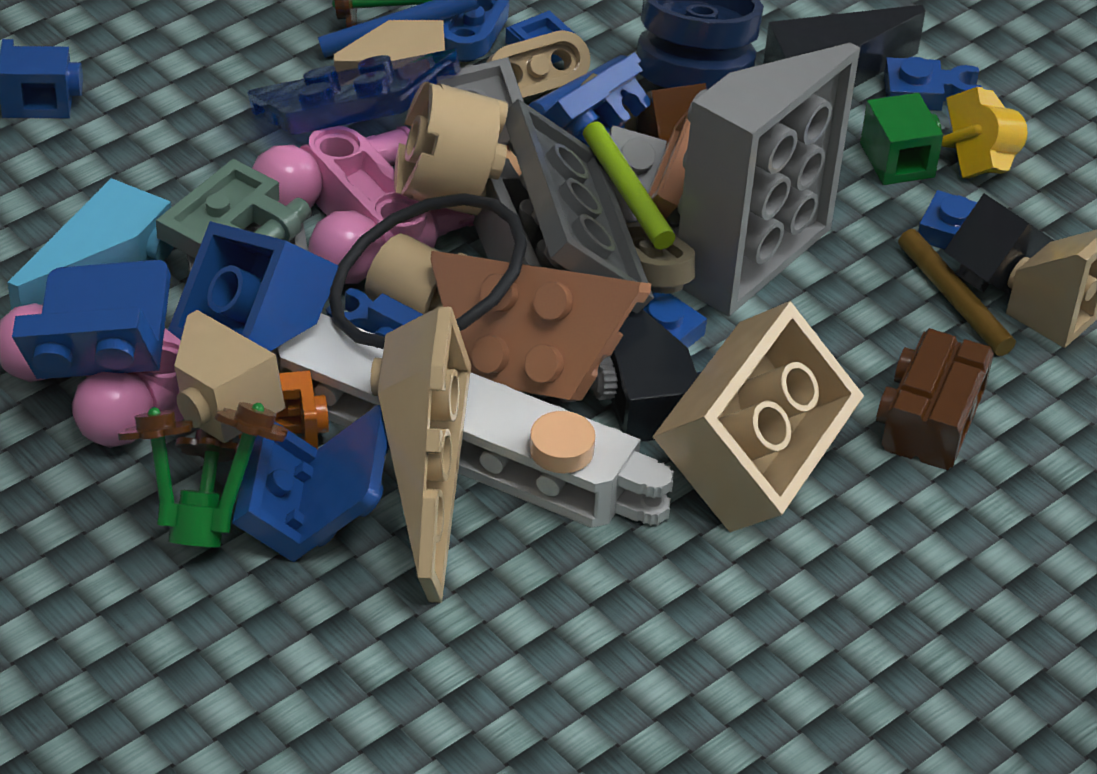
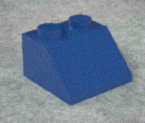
[168,221,339,351]

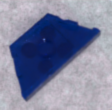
[247,48,461,135]

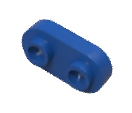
[443,0,509,62]

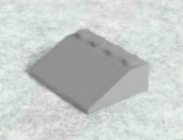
[678,43,860,316]

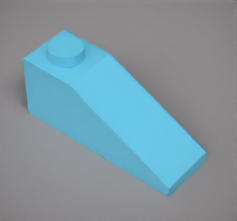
[8,178,173,310]

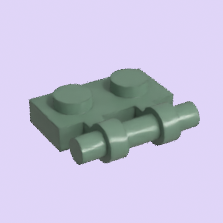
[156,159,312,258]

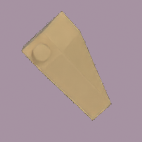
[370,307,471,603]

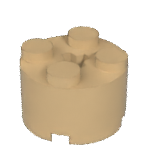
[394,82,508,216]

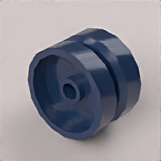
[636,0,764,89]

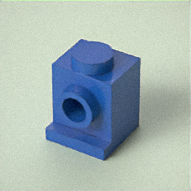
[0,39,83,118]

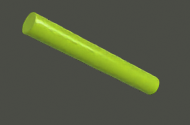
[583,122,676,249]

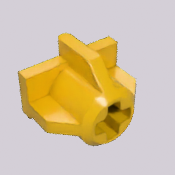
[941,87,1028,179]

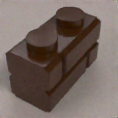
[876,328,994,470]

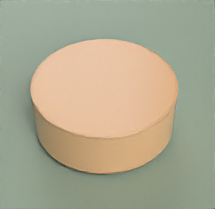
[530,411,595,473]

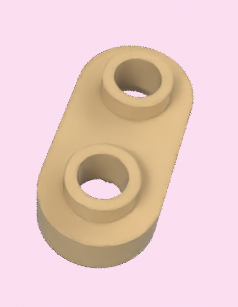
[486,30,591,100]

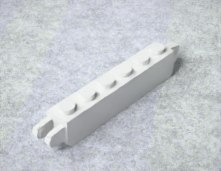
[270,313,674,528]

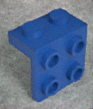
[12,260,171,379]
[232,405,390,562]

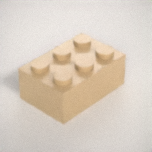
[653,301,864,532]

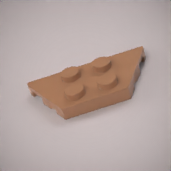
[430,251,652,400]

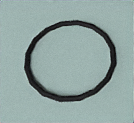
[328,193,528,349]

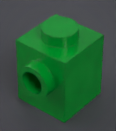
[860,93,943,185]

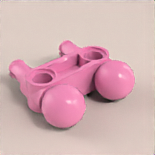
[252,125,475,285]
[0,303,184,448]

